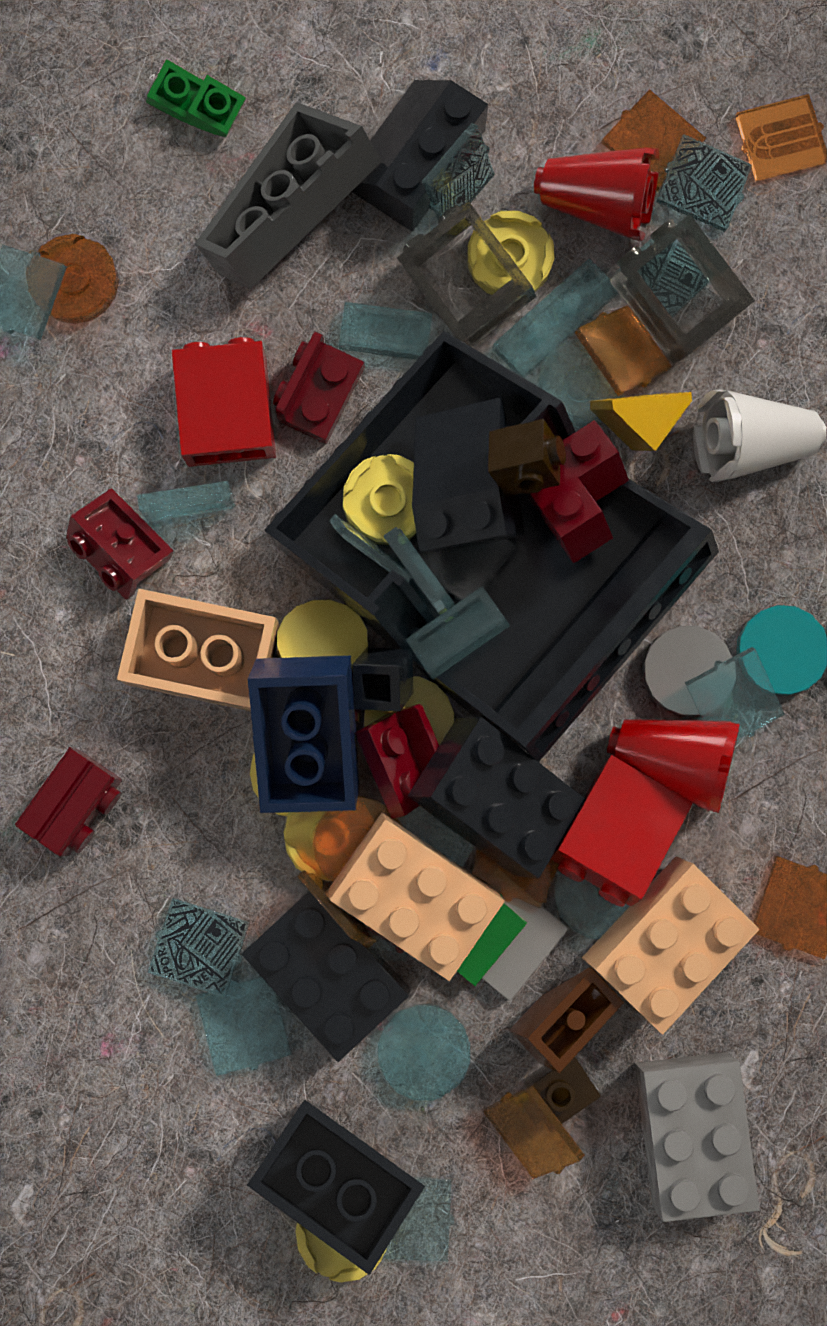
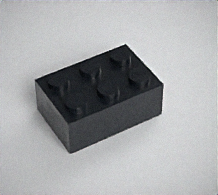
[408,717,586,879]
[241,885,410,1062]
[247,1099,425,1275]

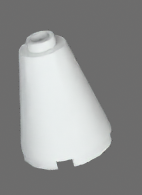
[693,390,826,482]

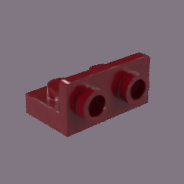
[273,331,365,444]
[66,488,174,600]
[355,704,439,819]

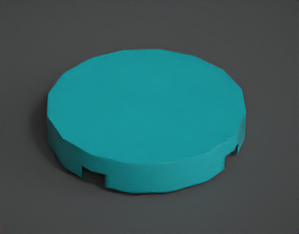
[736,605,827,696]

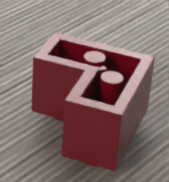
[527,420,629,564]

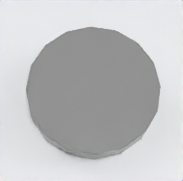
[642,626,735,716]

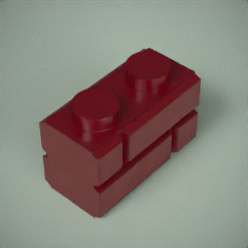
[15,747,122,857]

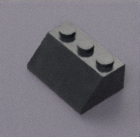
[351,80,488,232]

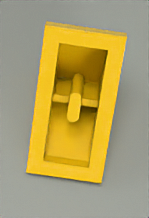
[590,392,692,451]

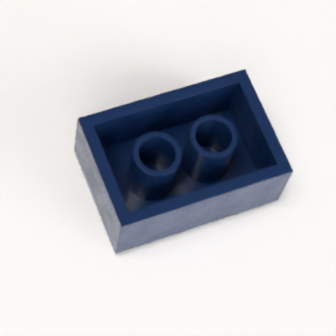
[248,655,360,813]

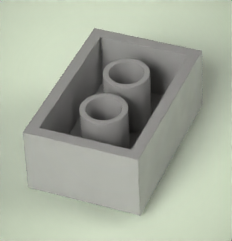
[634,1052,760,1222]

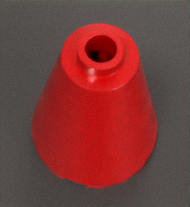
[534,147,659,241]
[607,719,740,813]

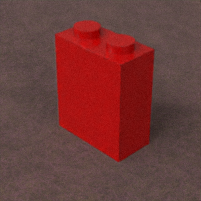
[172,337,276,467]
[551,755,693,907]

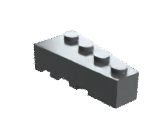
[195,102,382,290]

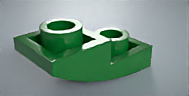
[146,59,246,138]

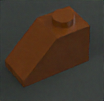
[509,967,624,1073]

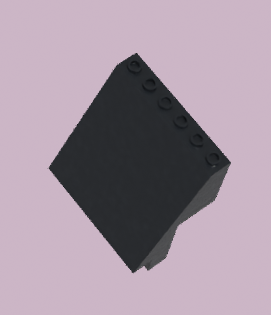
[264,331,719,762]

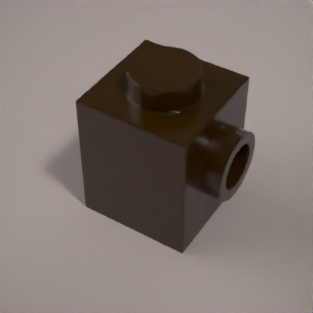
[488,419,566,496]
[522,1057,601,1129]

